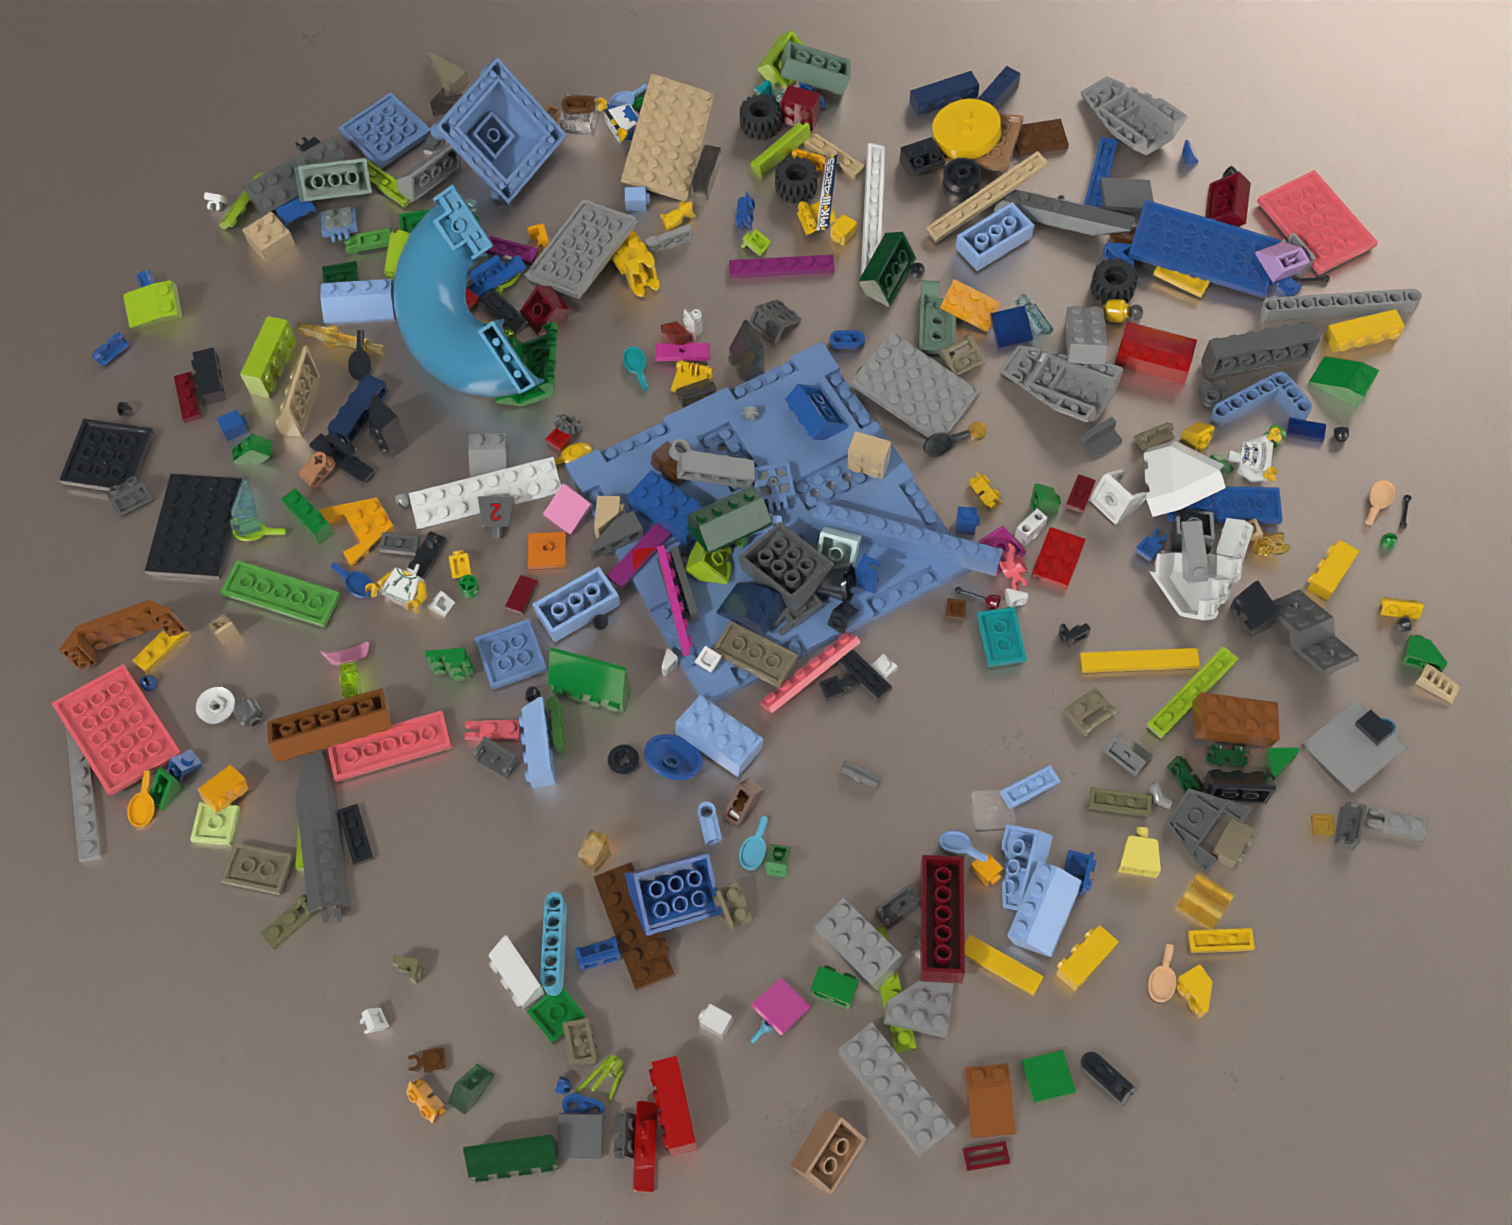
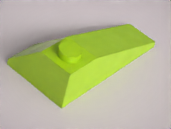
[685,541,732,584]

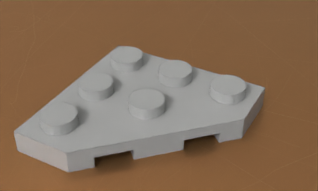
[883,980,954,1038]

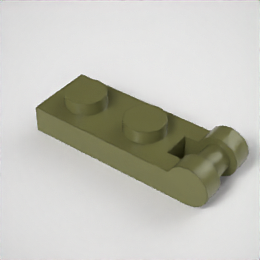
[260,895,318,950]

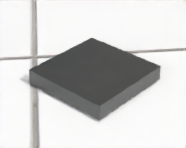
[558,1113,603,1159]

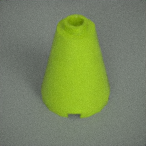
[384,230,410,281]

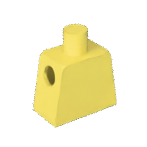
[1118,827,1161,878]

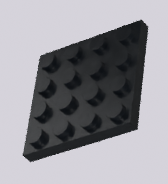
[59,418,154,491]

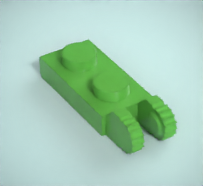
[344,228,392,255]
[546,696,566,753]

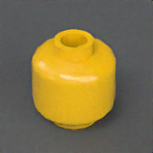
[1102,299,1129,323]

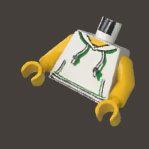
[365,561,427,614]

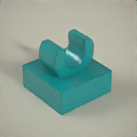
[753,80,775,98]

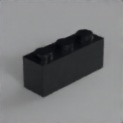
[191,347,227,406]

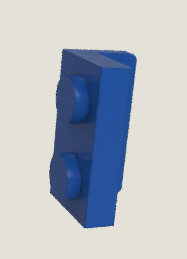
[1064,850,1097,897]

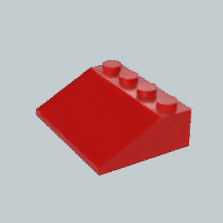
[1114,321,1197,385]

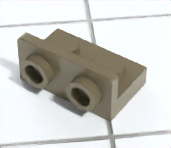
[712,881,753,930]
[562,1018,599,1067]

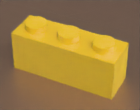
[1307,539,1360,601]
[1056,925,1119,992]

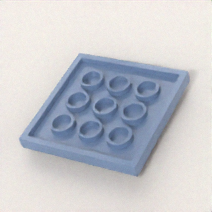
[338,92,431,169]

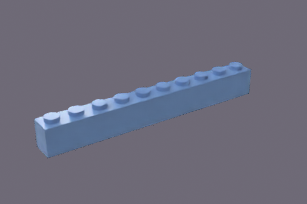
[812,501,1003,576]

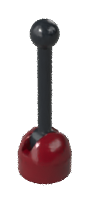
[955,587,1001,610]

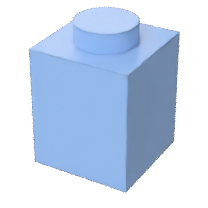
[625,187,650,212]

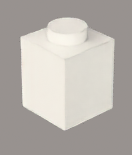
[698,1004,733,1039]

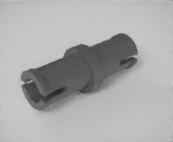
[840,760,882,789]

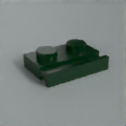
[322,261,360,283]

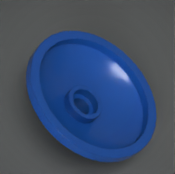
[644,734,703,780]

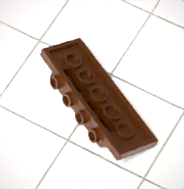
[593,862,675,991]

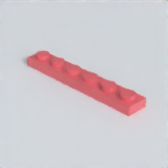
[759,632,860,713]

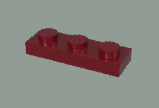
[174,371,202,423]

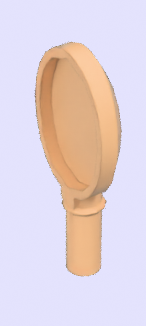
[1365,479,1396,526]
[1148,944,1177,1003]

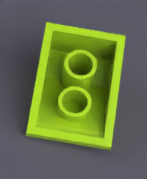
[123,280,183,329]

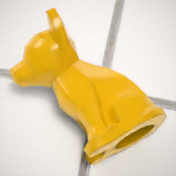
[660,201,696,232]

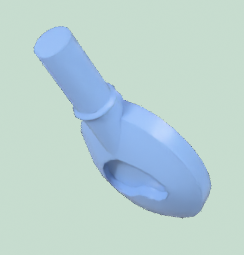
[608,83,648,106]
[939,830,988,862]

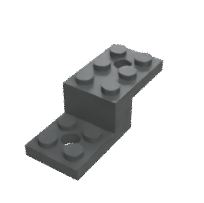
[1273,590,1359,676]

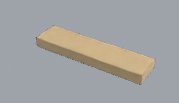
[803,132,866,180]

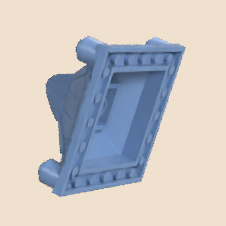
[431,57,567,205]

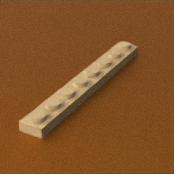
[926,151,1048,243]

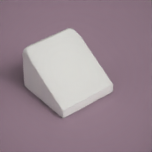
[1004,588,1028,608]
[427,591,456,617]
[661,648,679,677]

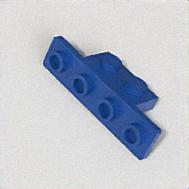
[468,255,526,298]

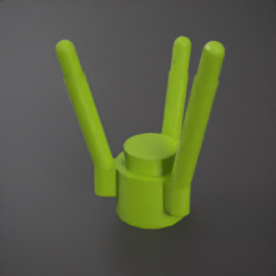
[575,1054,624,1102]

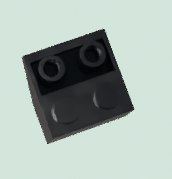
[900,137,946,174]

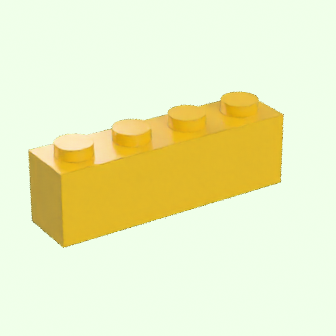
[1324,309,1405,353]

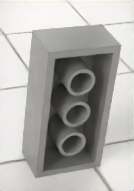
[1065,306,1108,365]
[814,898,906,990]

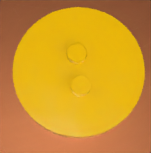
[932,99,1001,159]

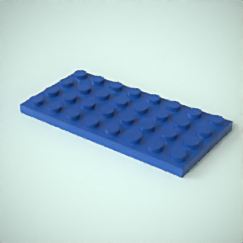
[1128,200,1281,298]

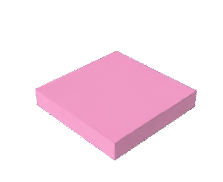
[543,483,593,535]

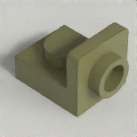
[392,955,424,984]

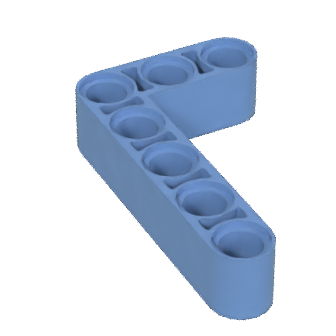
[1210,372,1312,427]

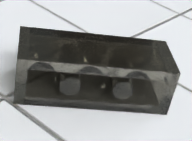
[691,145,722,200]

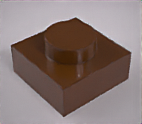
[945,598,967,621]

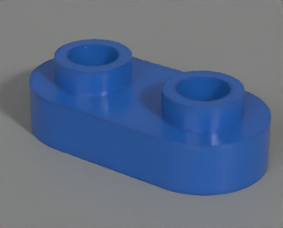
[829,330,865,349]
[562,1093,605,1118]

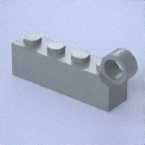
[669,439,755,488]

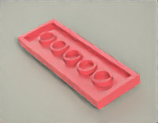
[328,710,452,782]

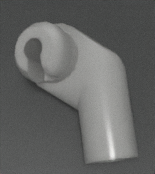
[1148,782,1173,809]

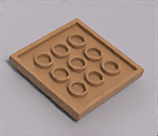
[942,113,1023,172]

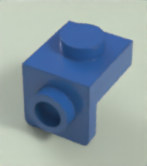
[168,749,202,783]

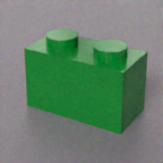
[810,965,859,1009]

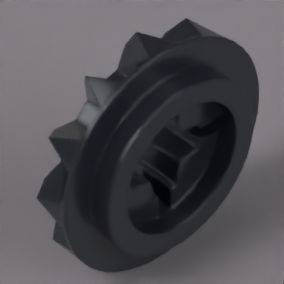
[607,744,639,776]

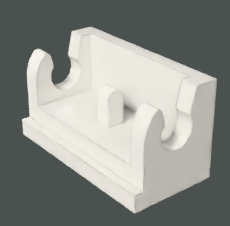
[1215,518,1254,563]

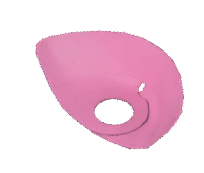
[320,642,369,667]

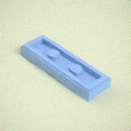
[1000,765,1061,810]

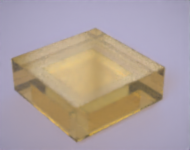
[1311,814,1335,836]

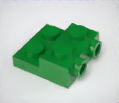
[425,648,474,680]

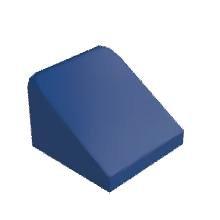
[1182,140,1199,164]

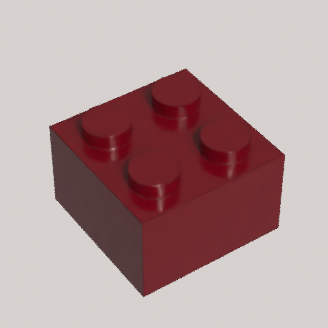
[781,85,820,131]

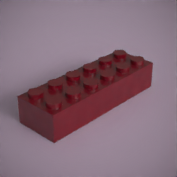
[920,855,965,984]

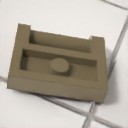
[938,334,986,376]
[1064,687,1118,736]

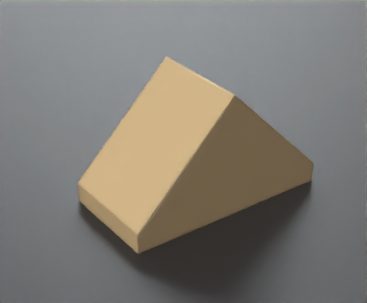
[208,614,240,646]

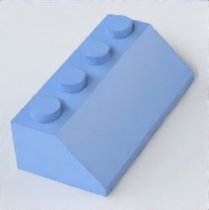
[320,279,395,325]
[519,697,556,788]
[1007,861,1082,958]

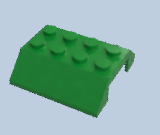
[495,322,558,407]

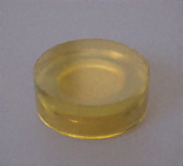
[968,422,987,441]

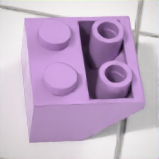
[1255,242,1310,283]

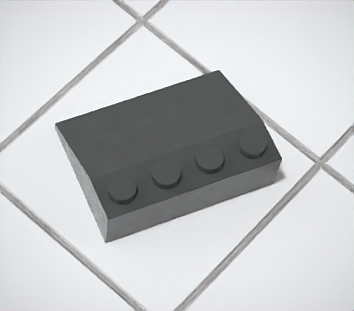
[739,522,834,612]

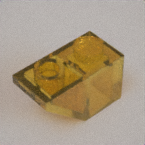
[578,829,611,873]

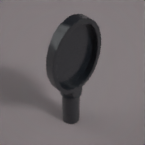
[348,330,371,381]
[923,430,970,457]

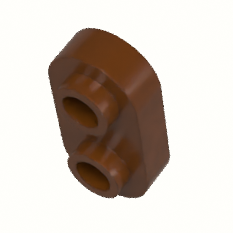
[561,96,596,114]

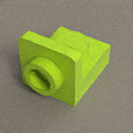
[741,228,771,256]

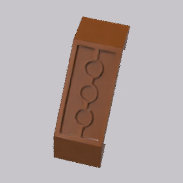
[60,600,188,670]

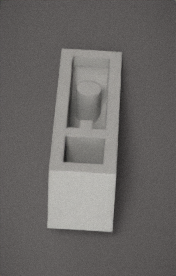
[1181,520,1208,583]

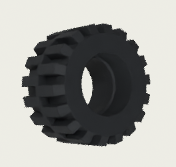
[739,94,782,140]
[775,156,818,204]
[1090,258,1138,304]

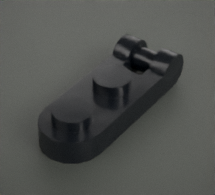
[1080,1052,1137,1107]

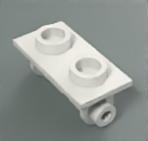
[683,309,703,343]

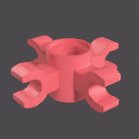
[999,543,1028,591]

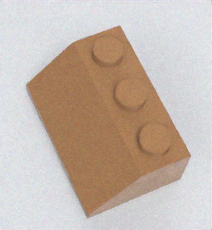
[789,1109,867,1196]

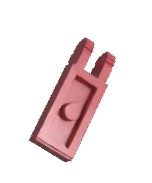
[464,720,520,742]

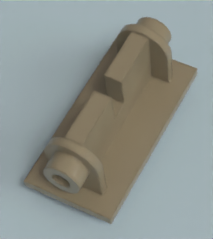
[1134,422,1175,451]

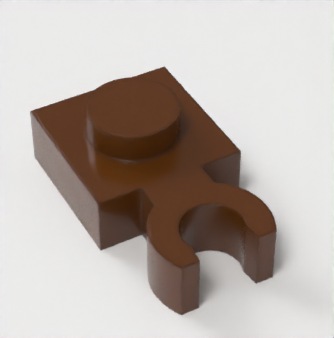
[408,1047,447,1073]

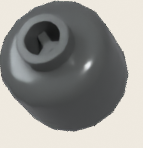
[233,697,263,727]

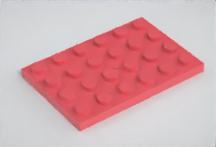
[1257,170,1378,275]
[51,664,181,796]

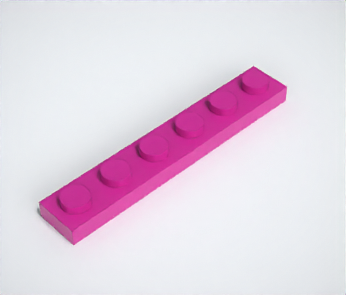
[657,545,693,656]

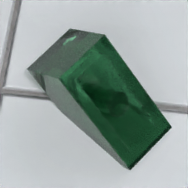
[447,1064,495,1114]

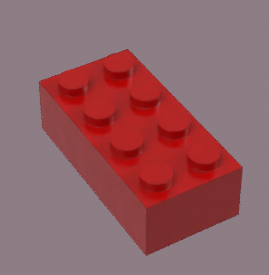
[648,1056,697,1156]

